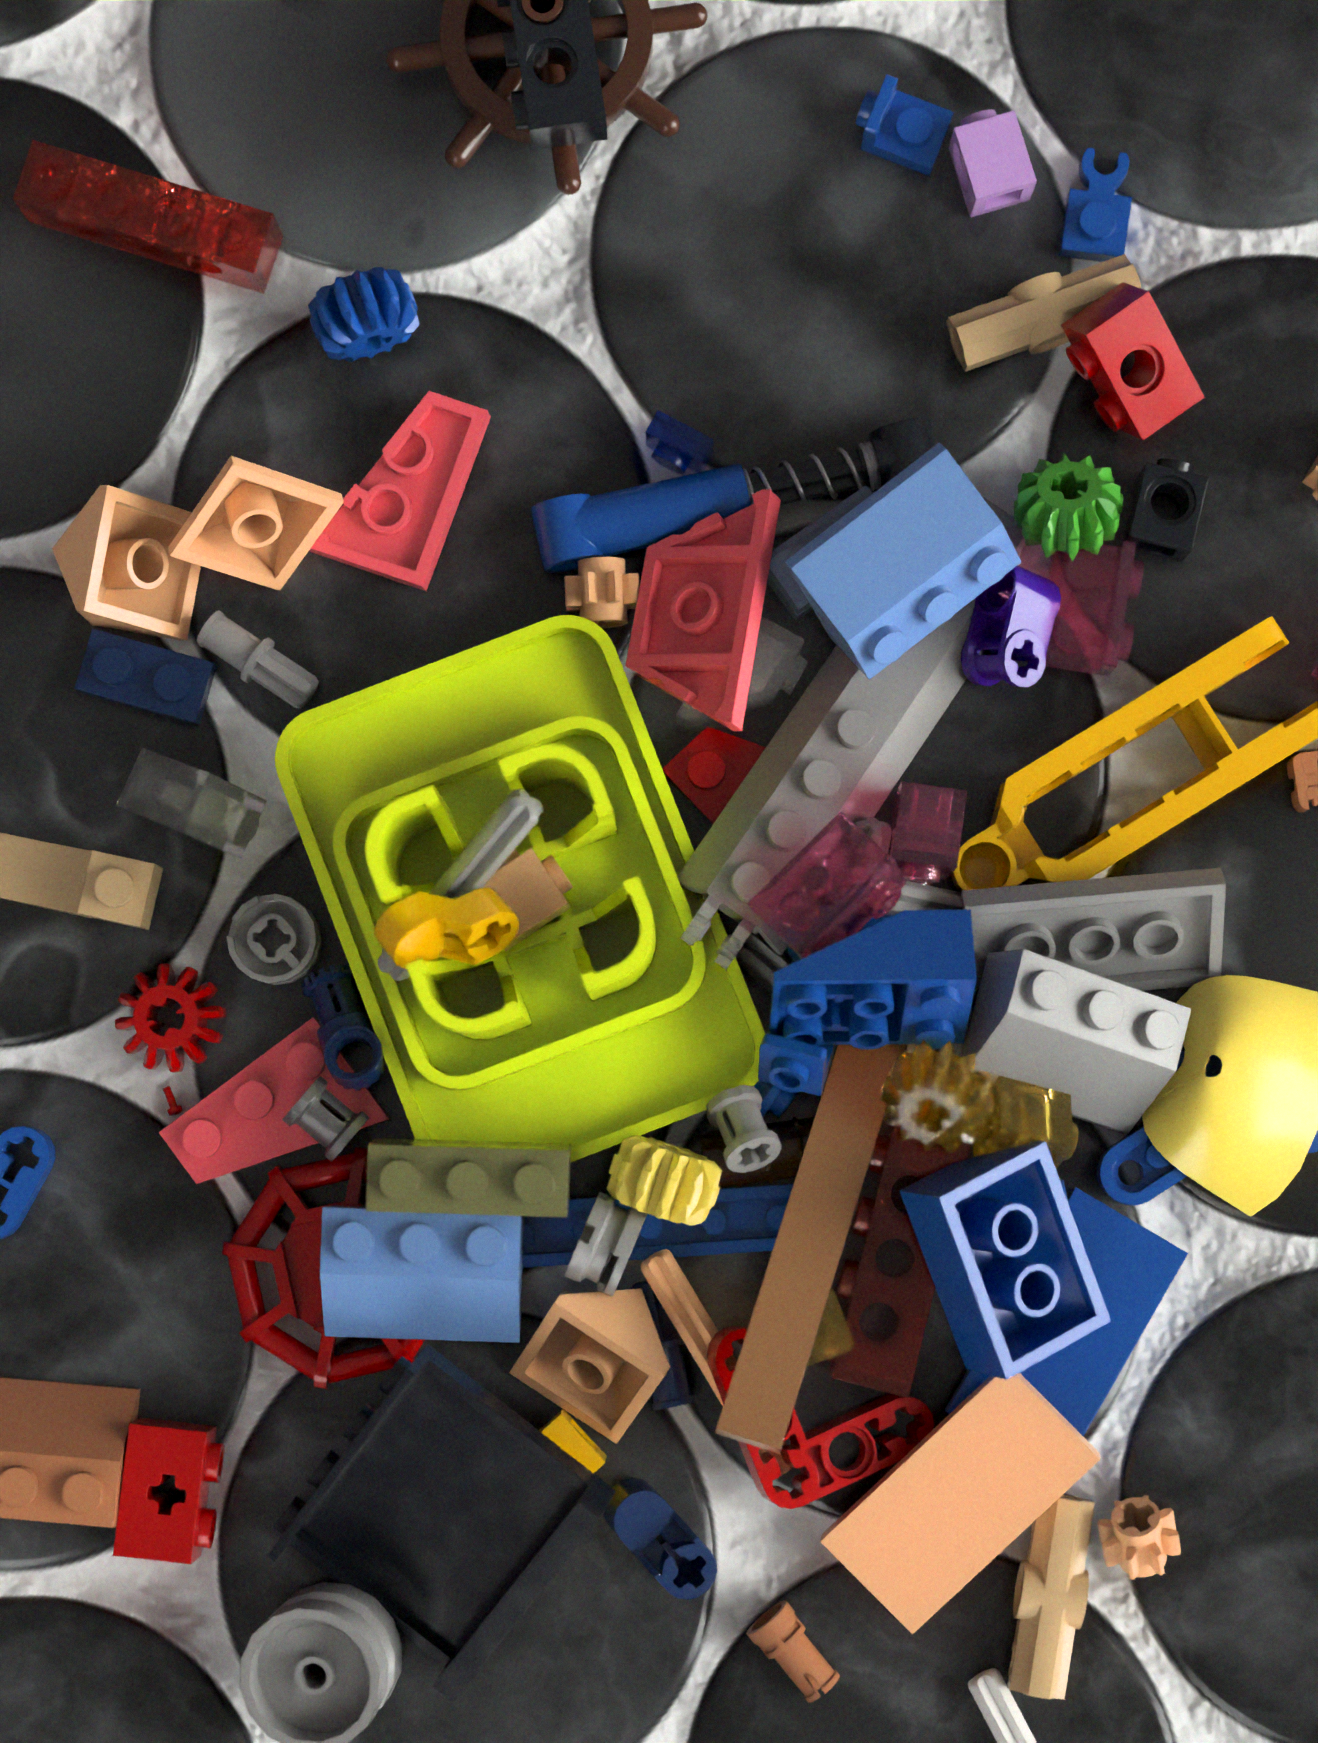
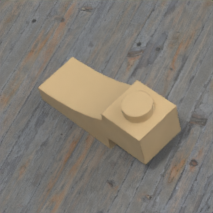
[0,833,163,930]

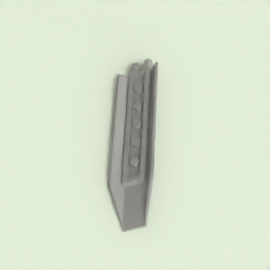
[677,496,1025,969]

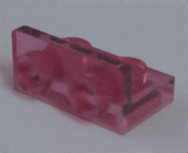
[1046,541,1144,676]
[747,811,906,959]

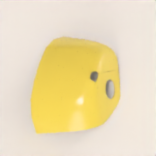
[1142,975,1318,1217]

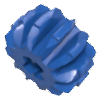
[308,267,420,362]

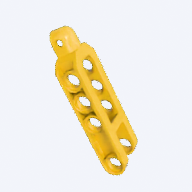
[950,616,1318,892]

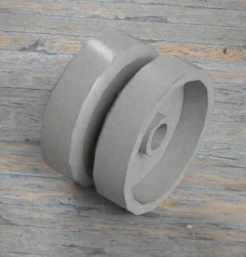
[239,1582,402,1743]

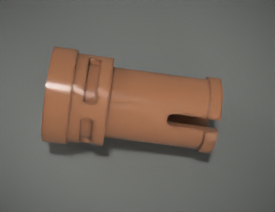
[746,1600,840,1703]

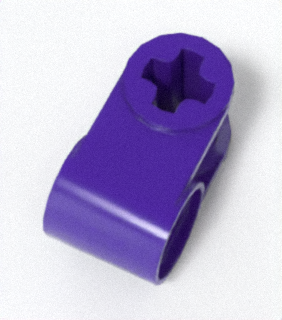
[961,566,1061,688]

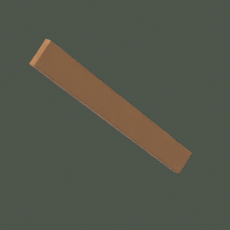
[715,1044,906,1454]

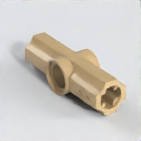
[946,254,1141,372]
[1007,1494,1095,1699]

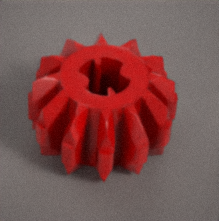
[115,963,226,1073]

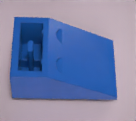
[768,910,976,1050]

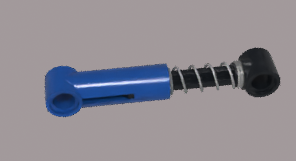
[530,418,936,573]

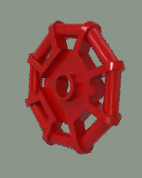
[222,1147,425,1389]

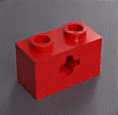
[113,1418,225,1565]

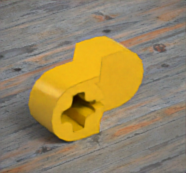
[374,888,519,969]

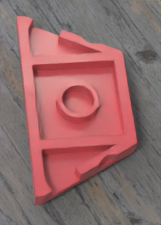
[625,489,781,731]

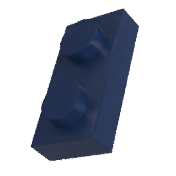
[74,628,217,726]

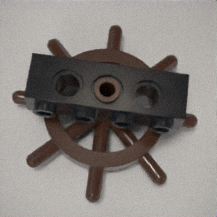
[386,0,708,195]

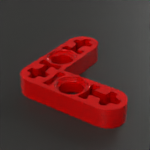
[707,1325,934,1509]

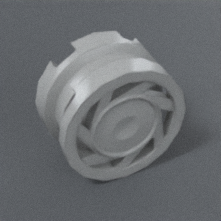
[227,893,322,985]
[564,1192,647,1297]

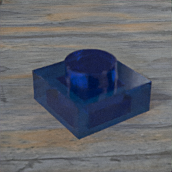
[646,410,714,474]

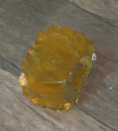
[880,1040,995,1155]

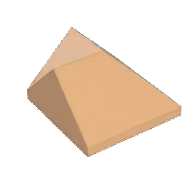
[168,456,344,591]
[52,485,201,640]
[509,1288,670,1444]

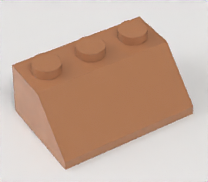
[0,1376,141,1528]

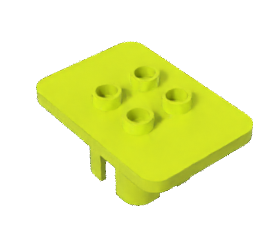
[275,615,765,1162]

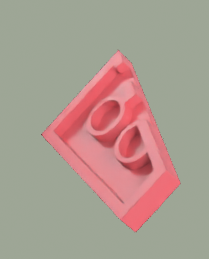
[309,391,491,592]

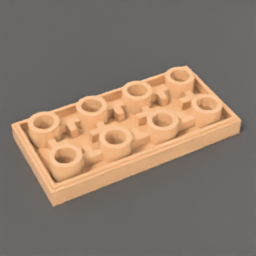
[820,1373,1100,1634]

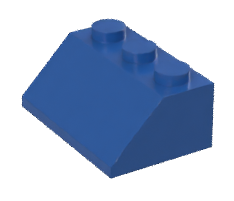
[900,1140,1111,1380]

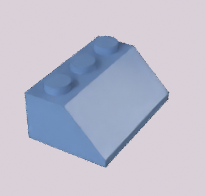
[785,442,1021,680]
[320,1205,525,1343]

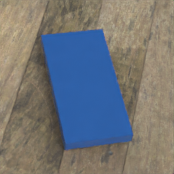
[945,1187,1188,1437]

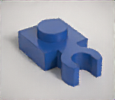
[1059,148,1132,262]

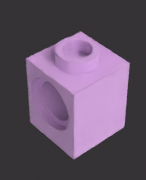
[949,109,1037,218]

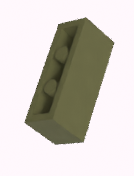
[366,1138,571,1217]

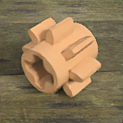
[564,557,640,628]
[1097,1495,1181,1580]

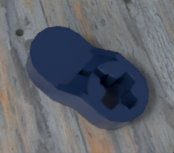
[603,1478,717,1600]

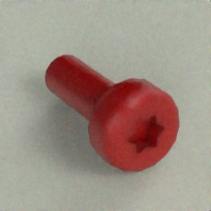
[163,1086,183,1116]

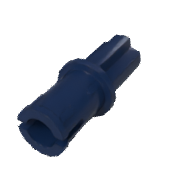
[631,1280,694,1411]

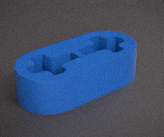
[0,1126,56,1239]

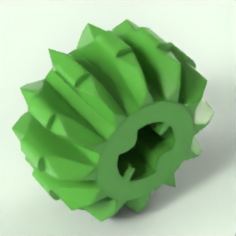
[1014,452,1123,562]

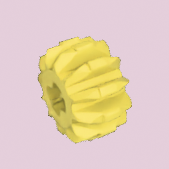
[607,1135,722,1226]

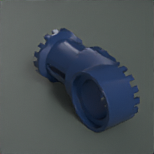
[300,964,386,1091]

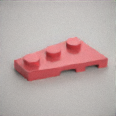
[159,1017,391,1184]

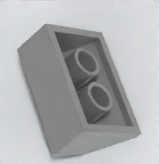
[956,949,1192,1134]

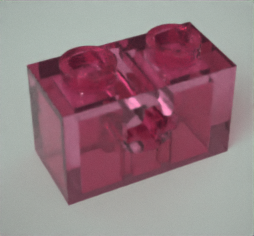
[884,782,967,887]

